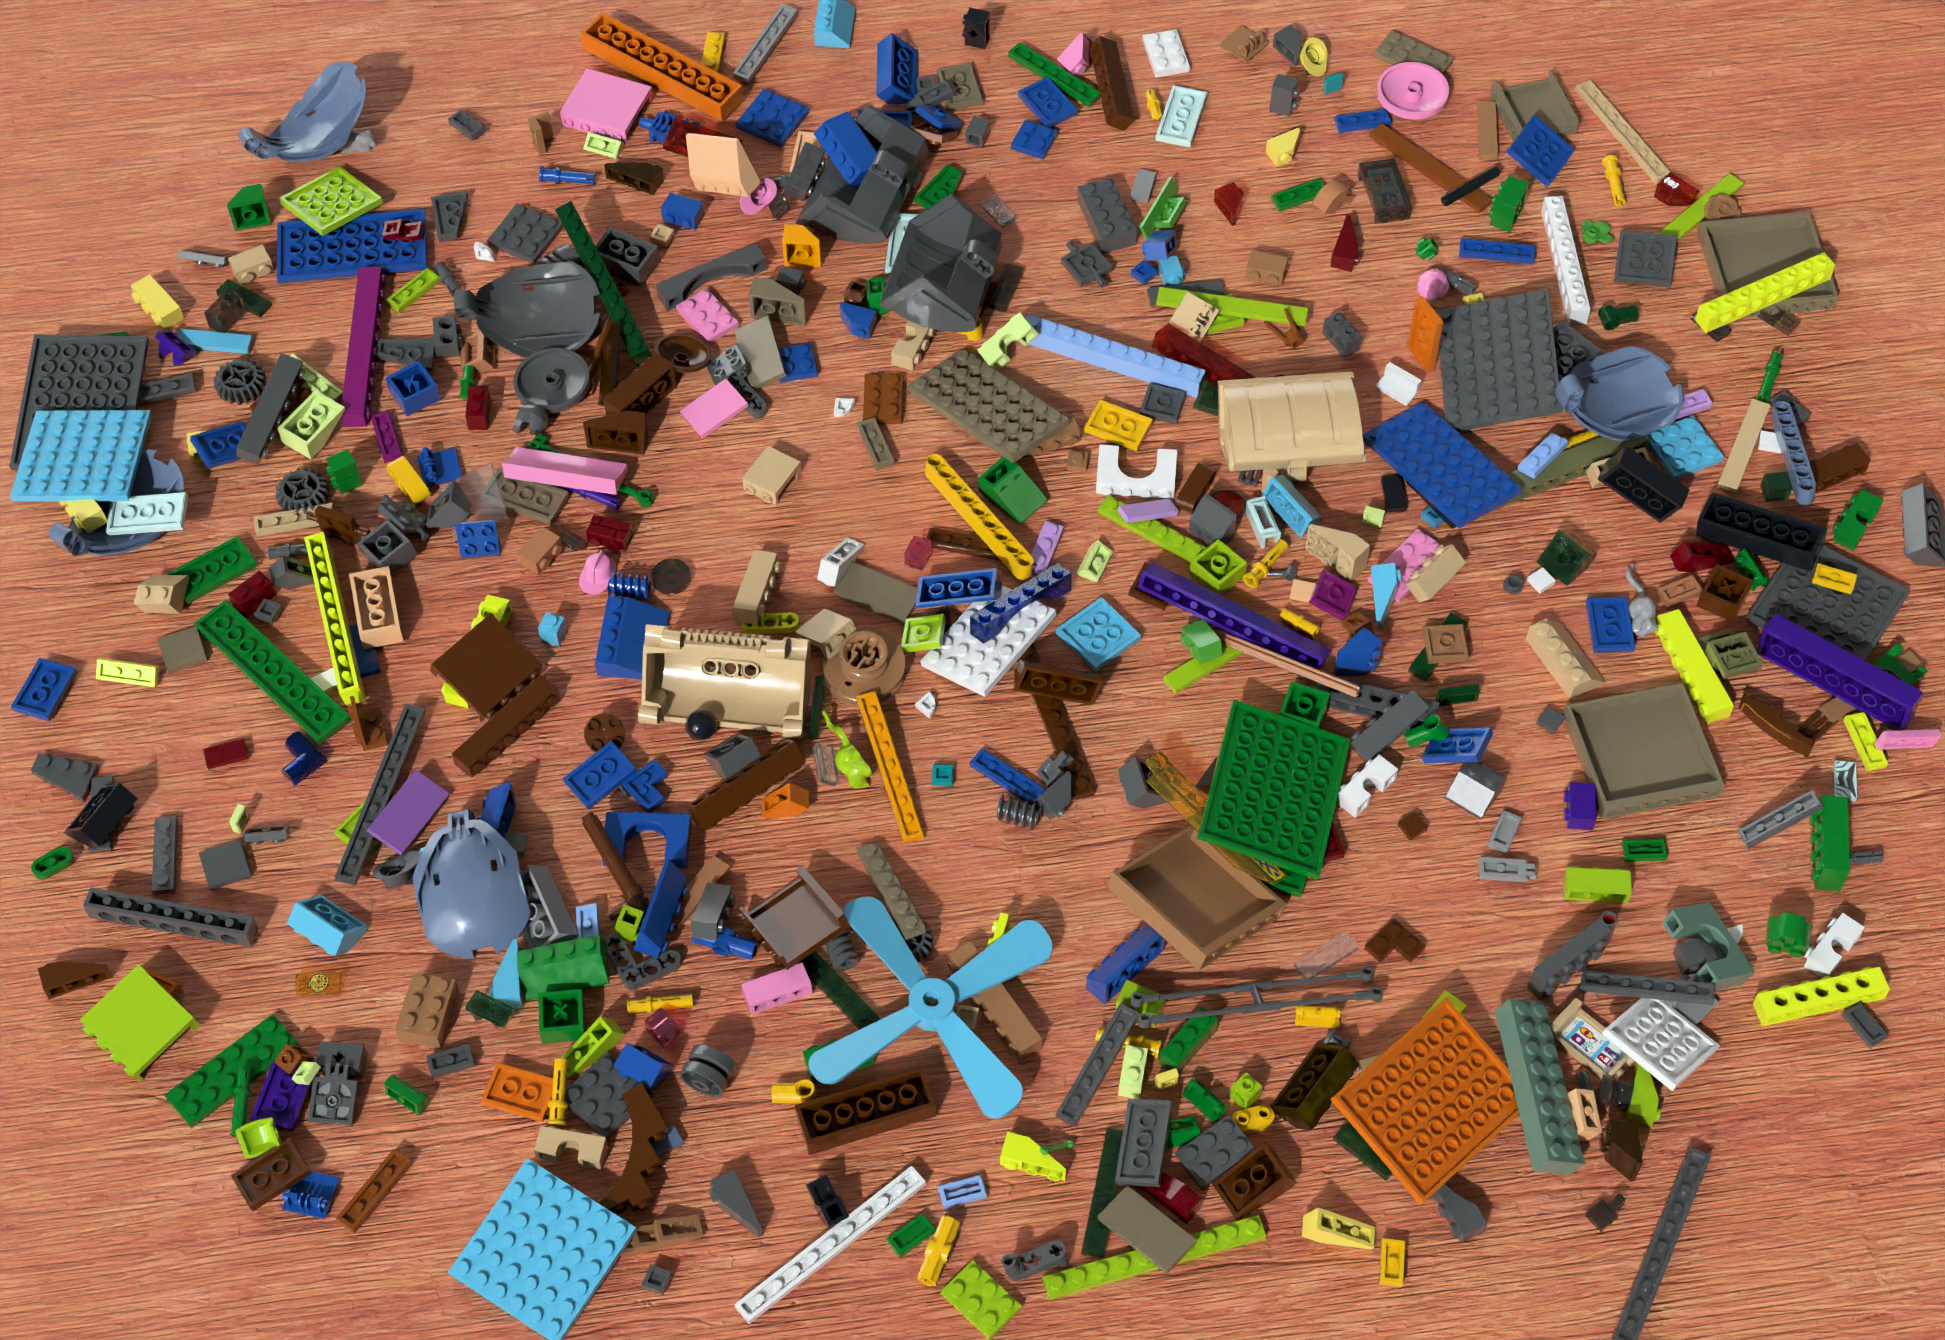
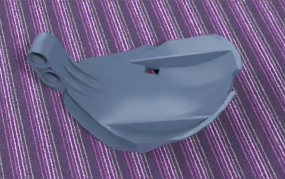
[238,62,366,162]
[1555,346,1683,442]
[48,449,184,556]
[413,809,531,959]

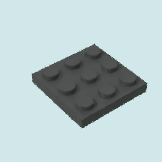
[487,203,564,264]
[1614,230,1677,288]
[565,1052,653,1140]

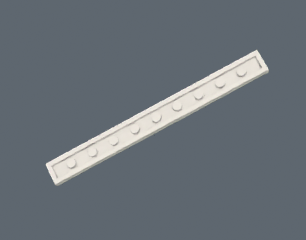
[734,1166,926,1324]

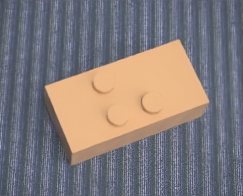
[349,566,404,650]

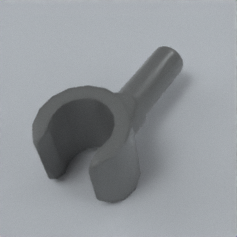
[1268,565,1297,581]

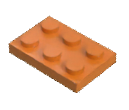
[480,1063,553,1122]

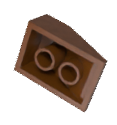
[583,411,649,455]
[1212,1142,1297,1220]

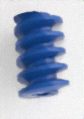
[608,571,651,600]

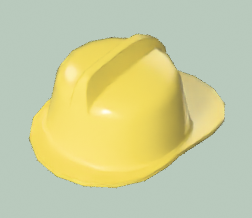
[1300,37,1327,77]

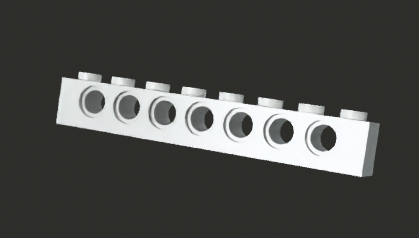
[1541,196,1590,325]

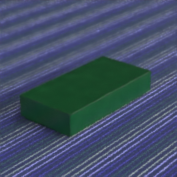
[1436,684,1480,706]

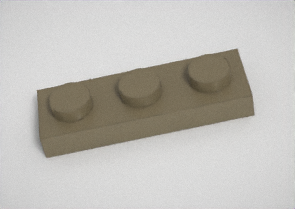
[857,417,894,471]

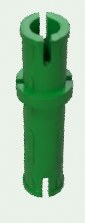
[1757,351,1783,403]
[230,1069,252,1137]

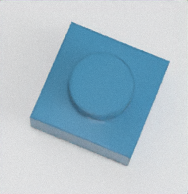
[1421,507,1444,528]

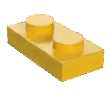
[1812,563,1857,595]
[1379,1238,1405,1287]

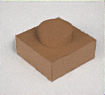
[1066,450,1088,472]

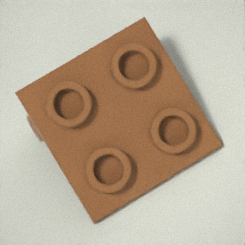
[1219,26,1269,63]

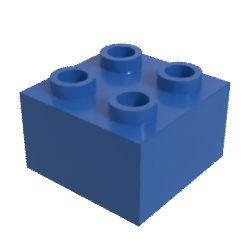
[385,361,441,416]

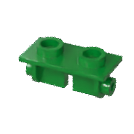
[1734,548,1769,591]
[1181,1079,1229,1123]

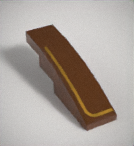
[1739,695,1816,758]

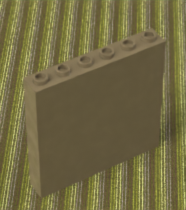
[1697,212,1839,317]
[1563,683,1725,820]

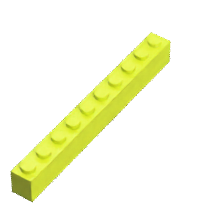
[304,531,366,707]

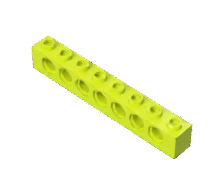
[1695,252,1835,333]

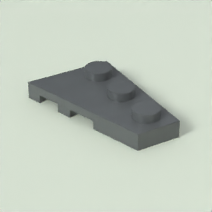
[431,191,468,242]
[376,338,435,373]

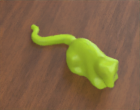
[822,710,872,789]

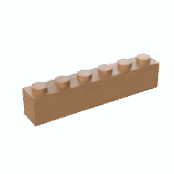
[947,941,1042,1061]

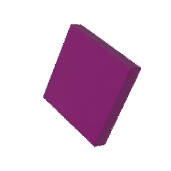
[1309,569,1358,620]

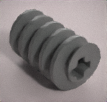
[997,794,1043,830]
[825,929,859,971]

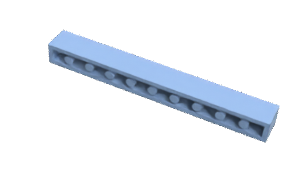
[1026,314,1206,398]

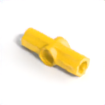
[918,1216,960,1286]

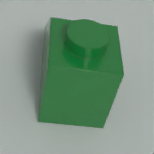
[866,276,891,316]

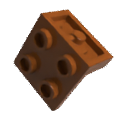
[348,696,388,751]

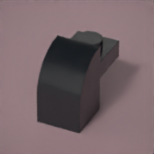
[805,1174,849,1227]

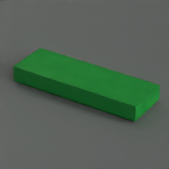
[1271,178,1324,212]

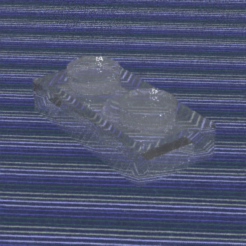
[980,193,1017,228]
[813,743,839,786]

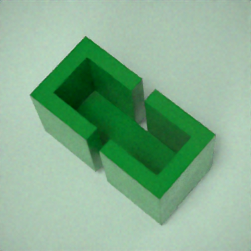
[326,449,362,495]

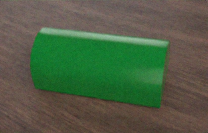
[384,1074,430,1115]

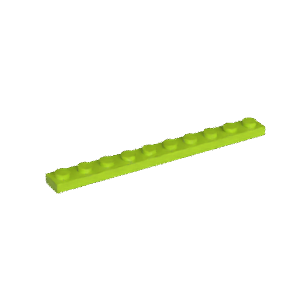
[1042,1215,1266,1301]

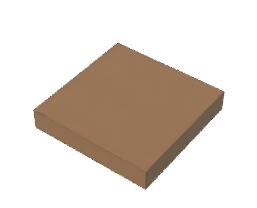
[1422,624,1469,664]

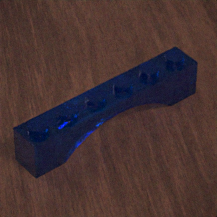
[970,563,1072,644]

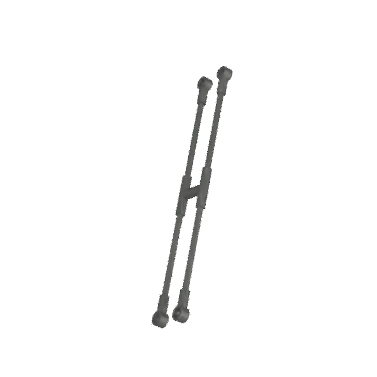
[1130,967,1383,1028]

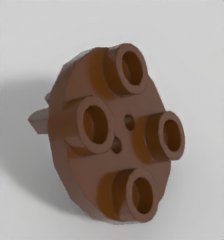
[584,713,625,752]

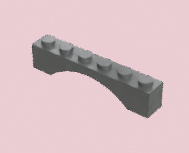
[656,243,767,311]
[1431,1184,1488,1243]

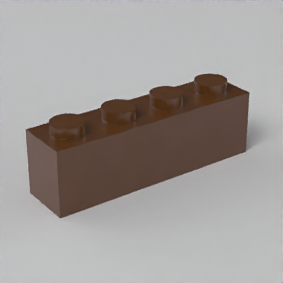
[1788,443,1871,494]

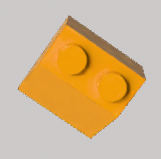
[782,224,821,267]

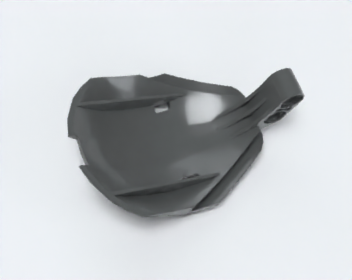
[454,261,600,358]

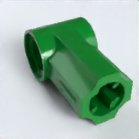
[1405,715,1449,748]

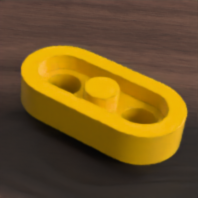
[1231,1105,1275,1134]

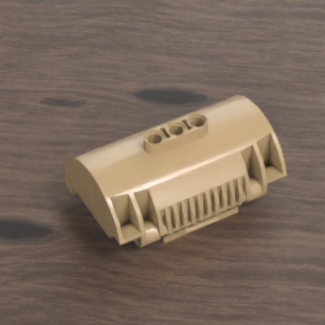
[638,624,811,739]

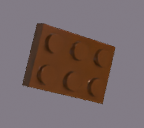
[231,1138,311,1212]

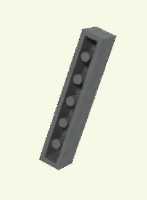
[236,353,305,465]

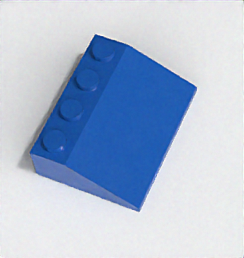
[595,596,670,679]

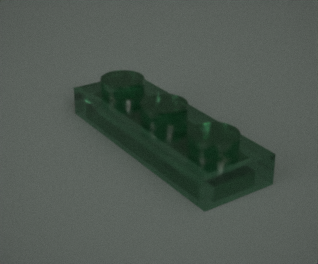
[1333,1121,1393,1181]

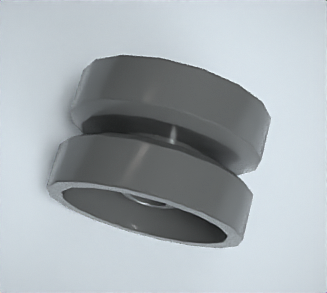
[679,1044,736,1097]

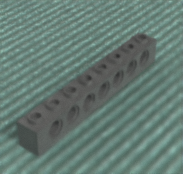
[83,887,258,947]

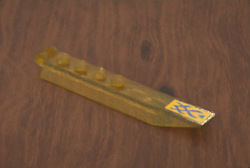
[1145,751,1288,886]

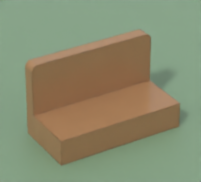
[528,112,554,155]

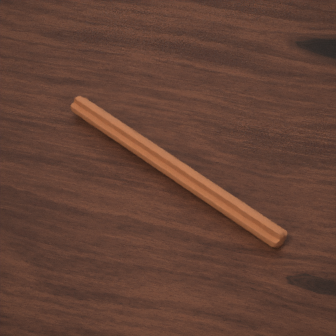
[1215,629,1360,697]

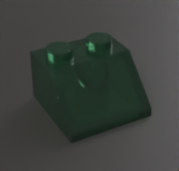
[1537,530,1597,586]

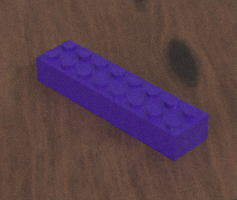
[1757,614,1923,731]

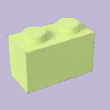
[1118,1045,1148,1099]

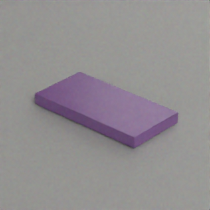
[367,769,450,855]

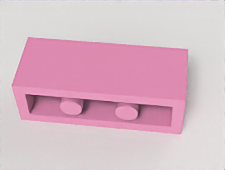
[741,962,812,1016]

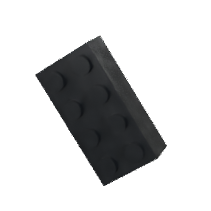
[1598,446,1690,523]

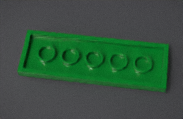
[164,1014,299,1129]

